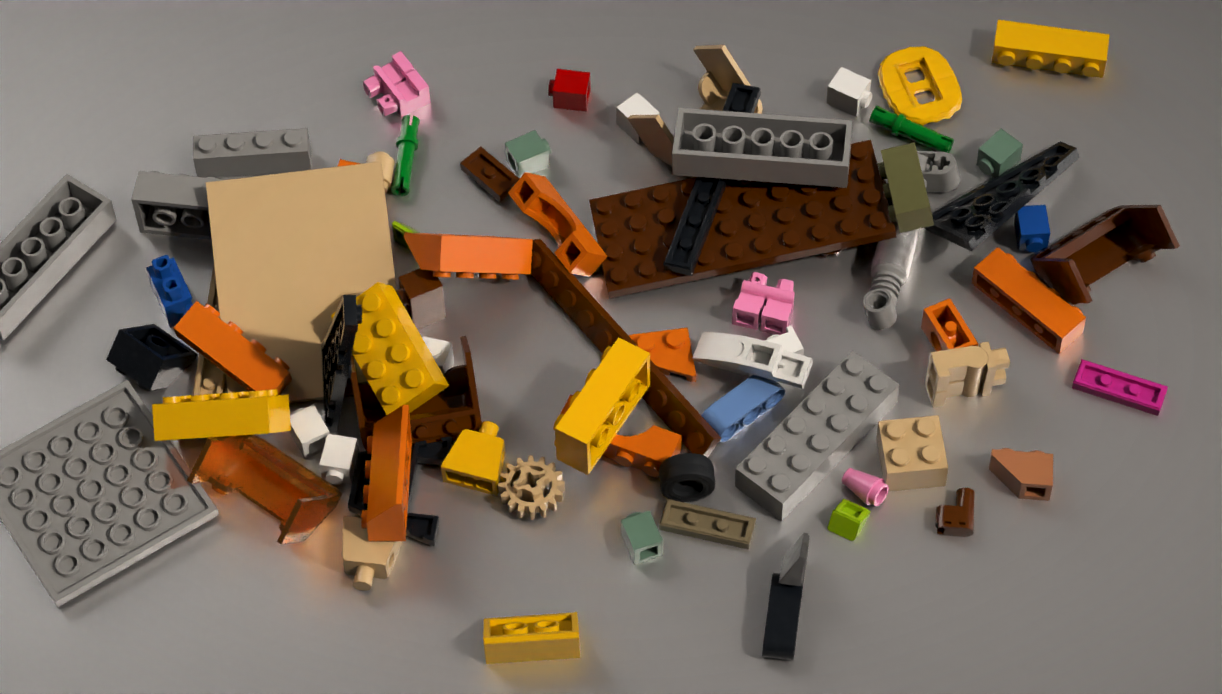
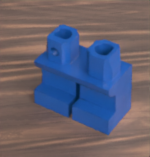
[146,255,193,328]

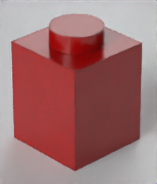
[548,69,591,112]

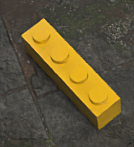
[991,20,1110,78]

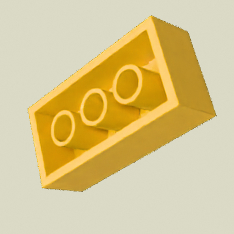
[331,282,449,415]
[553,337,650,475]
[152,389,291,441]

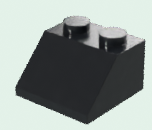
[106,324,198,391]

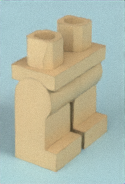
[925,341,1010,408]

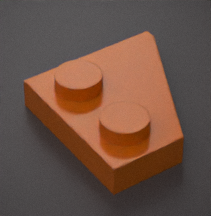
[629,327,696,382]

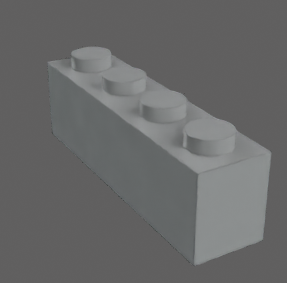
[193,128,311,178]

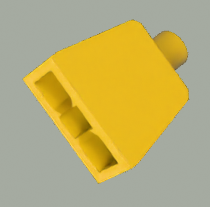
[441,421,505,496]

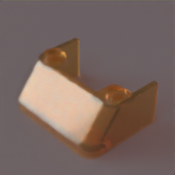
[187,435,342,545]

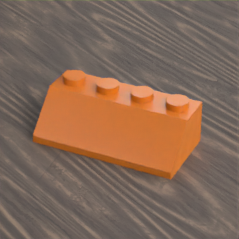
[404,232,533,280]
[361,405,412,541]

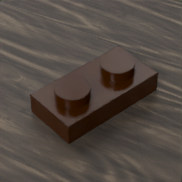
[460,147,520,202]

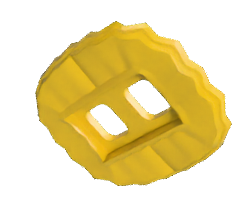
[877,46,963,126]

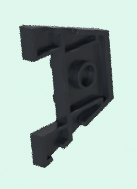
[348,436,453,546]

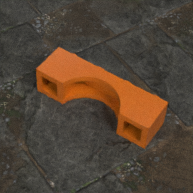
[508,172,608,277]
[560,394,682,477]

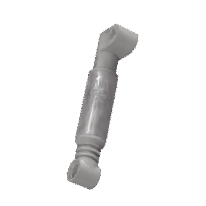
[863,151,960,330]

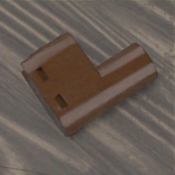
[935,488,975,537]

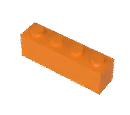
[971,247,1086,354]
[174,301,292,395]

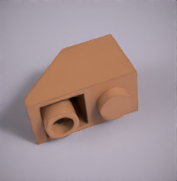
[989,448,1053,501]

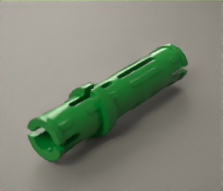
[869,106,954,153]
[391,115,420,196]

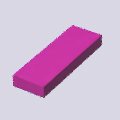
[1072,359,1168,416]

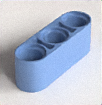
[701,375,786,443]

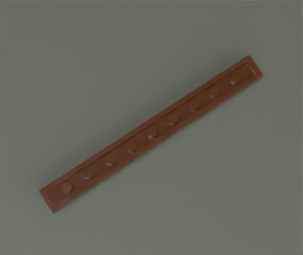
[531,239,721,457]

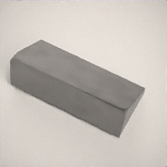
[779,533,810,586]

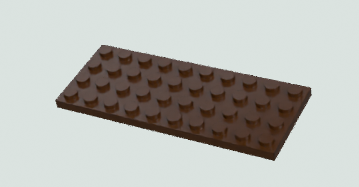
[589,140,897,299]

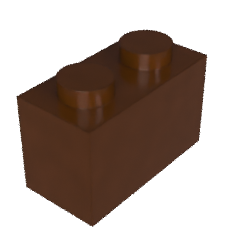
[396,268,446,330]

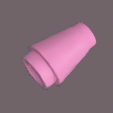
[842,468,889,506]

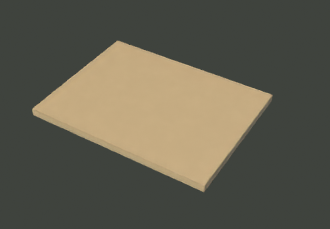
[206,161,397,404]

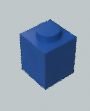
[1014,205,1050,252]

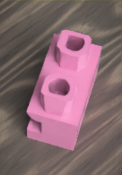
[363,51,431,117]
[732,272,795,335]

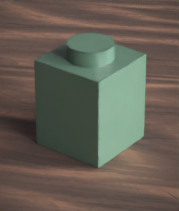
[976,128,1023,178]
[505,130,551,178]
[621,510,663,565]

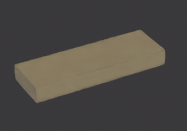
[659,499,756,550]

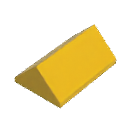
[483,612,580,664]

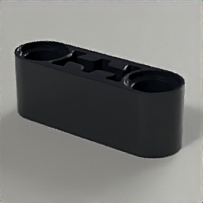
[762,573,803,660]

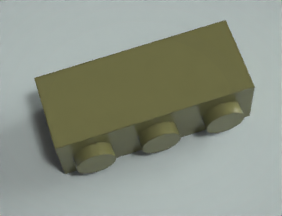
[878,142,934,233]

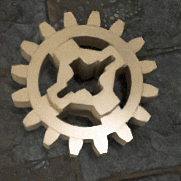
[498,455,565,520]

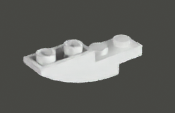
[692,332,813,389]

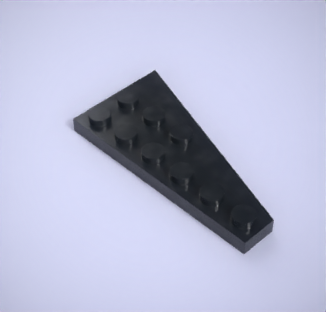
[924,141,1079,252]
[321,295,362,433]

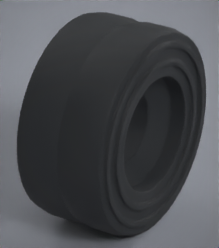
[659,453,715,502]

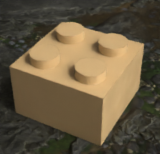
[876,415,948,491]

